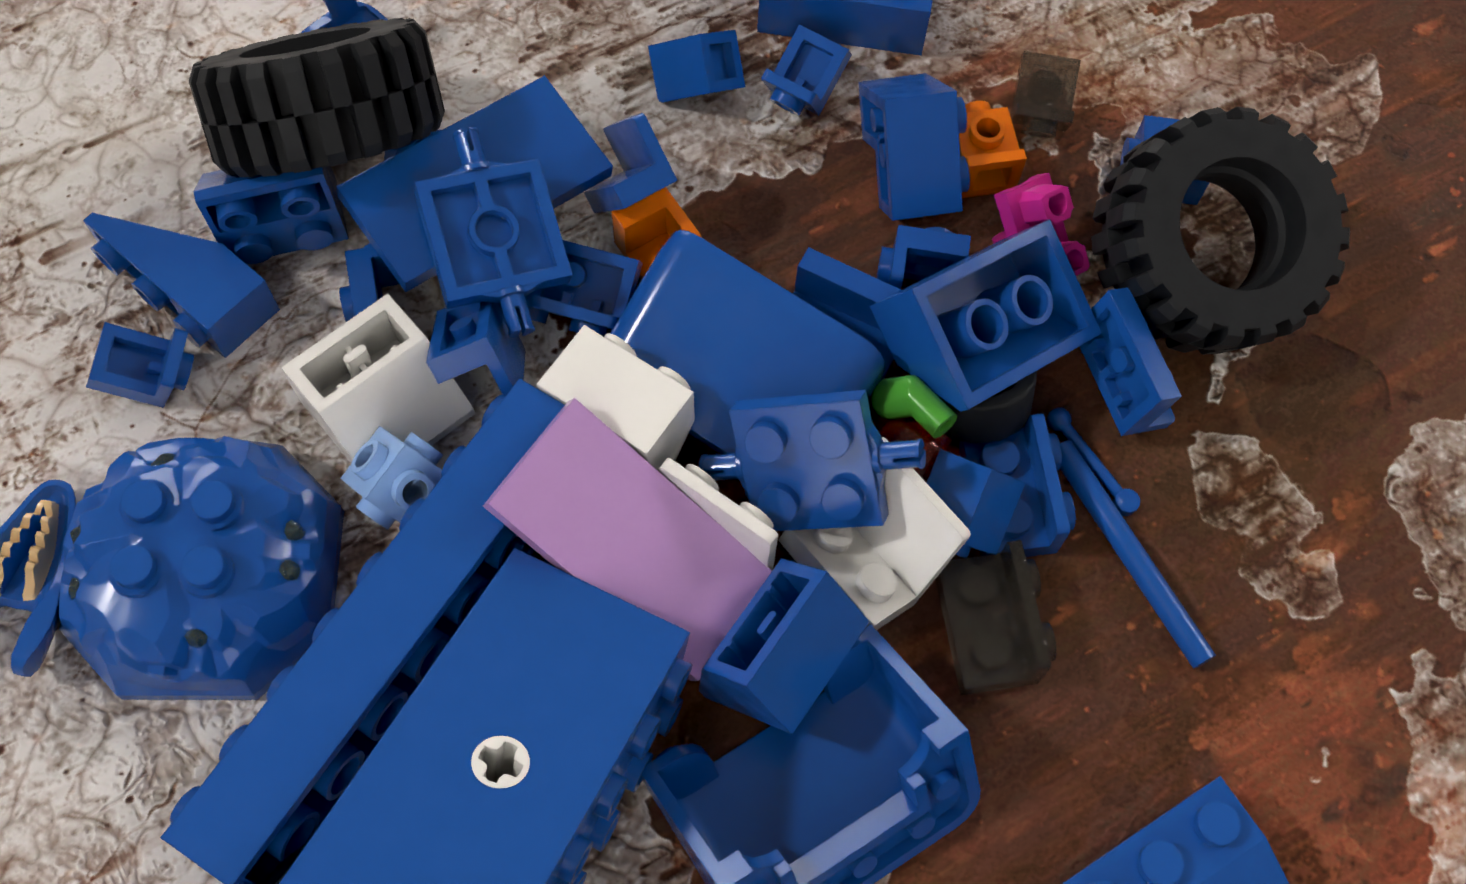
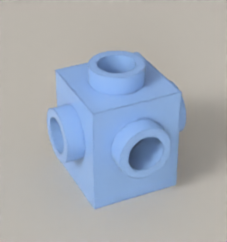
[340,426,443,530]

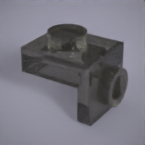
[1010,51,1081,138]

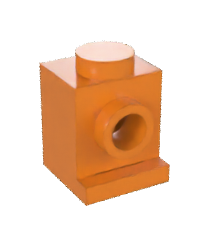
[959,101,1027,198]

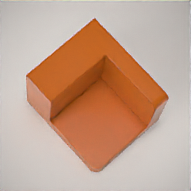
[611,187,702,281]

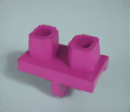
[992,173,1090,276]

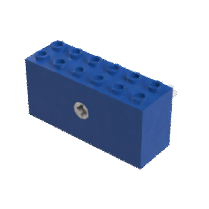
[279,548,693,884]

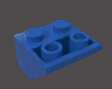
[193,166,349,264]
[699,558,870,734]

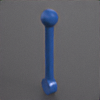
[1047,407,1140,516]

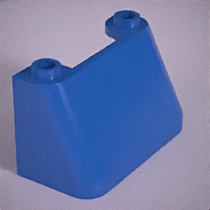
[610,230,885,498]
[641,624,981,884]

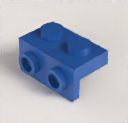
[525,240,643,337]

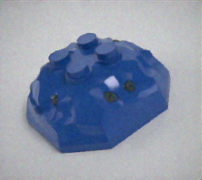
[59,436,344,700]

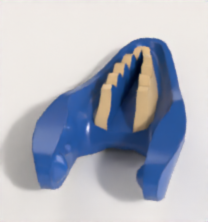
[0,479,77,677]

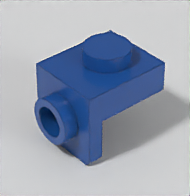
[761,24,852,116]
[877,225,971,289]
[339,243,399,322]
[86,322,194,408]

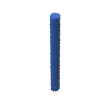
[1060,440,1216,669]

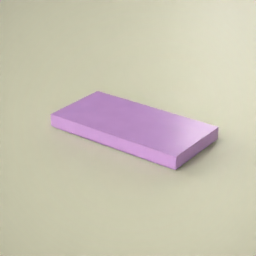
[483,398,772,681]

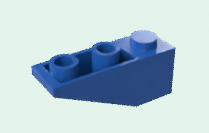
[83,212,280,358]

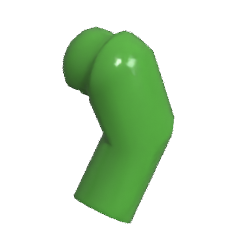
[871,375,957,438]

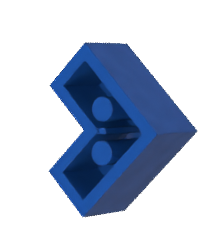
[858,73,970,221]

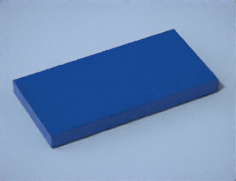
[336,75,613,292]

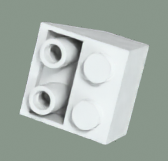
[281,294,475,463]

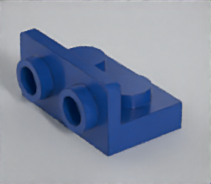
[1080,287,1182,436]
[958,413,1076,562]

